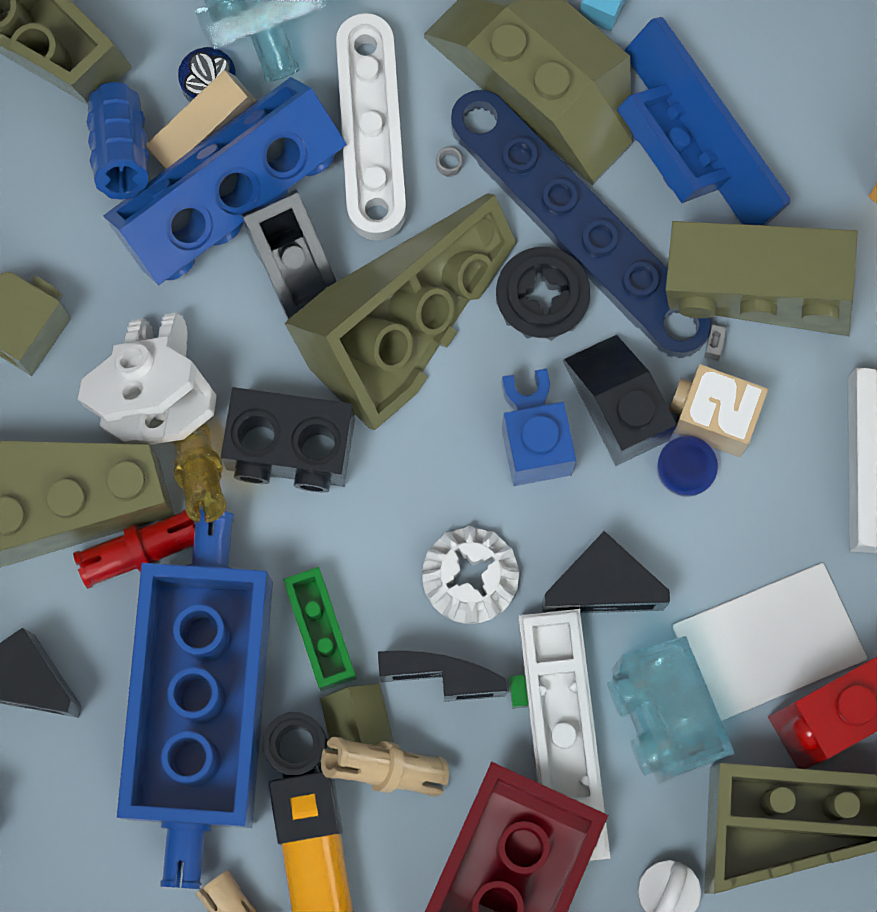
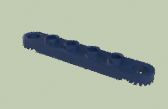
[451,90,711,358]

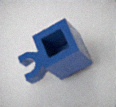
[501,368,576,486]

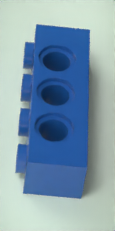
[103,77,347,286]

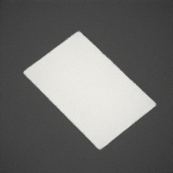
[672,563,867,723]

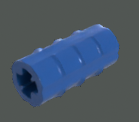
[86,82,149,200]

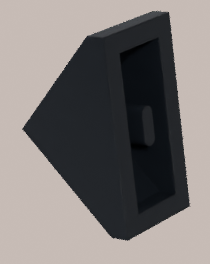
[542,531,670,613]
[0,628,81,718]

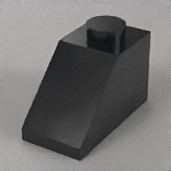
[563,335,677,466]

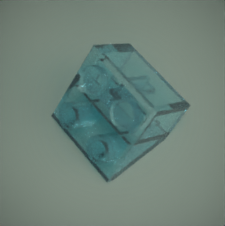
[607,636,735,784]

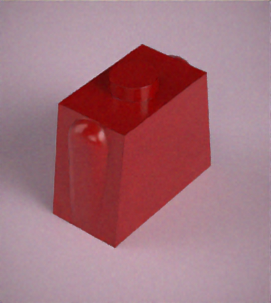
[768,657,877,769]

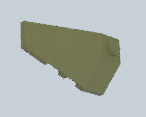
[285,193,516,430]

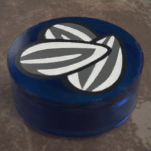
[178,47,237,102]

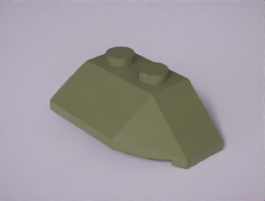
[424,0,632,186]

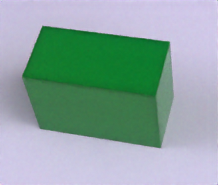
[509,675,528,709]

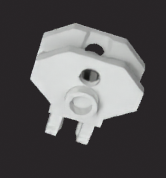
[78,312,217,445]

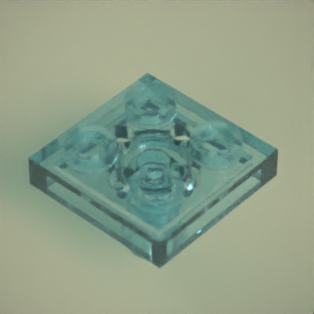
[195,0,326,82]

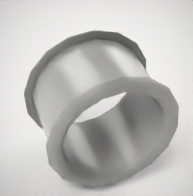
[436,147,463,177]

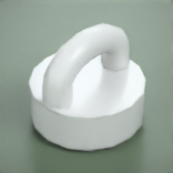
[636,860,701,912]

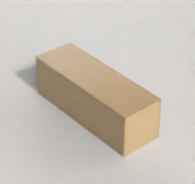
[146,70,257,169]

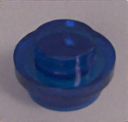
[657,436,718,497]

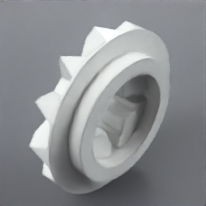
[422,525,519,624]

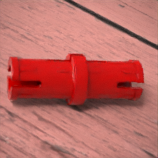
[73,509,195,589]

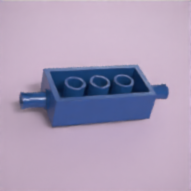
[117,509,273,889]

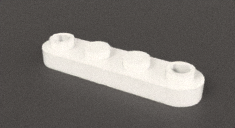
[336,13,406,240]

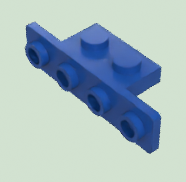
[617,17,790,226]

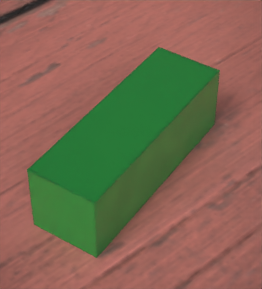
[283,567,357,692]

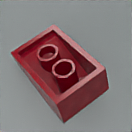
[424,761,609,912]

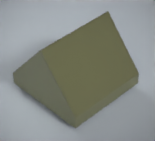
[320,683,394,752]

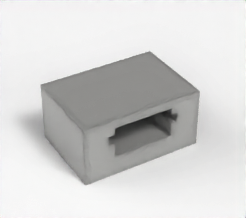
[704,324,727,361]

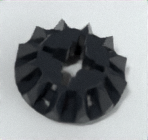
[496,247,590,341]

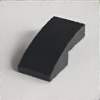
[378,650,507,702]

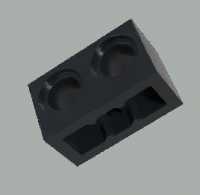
[220,387,355,493]

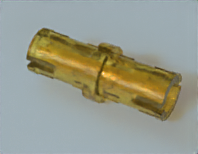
[172,423,226,523]

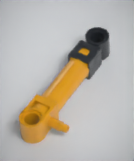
[263,712,353,912]

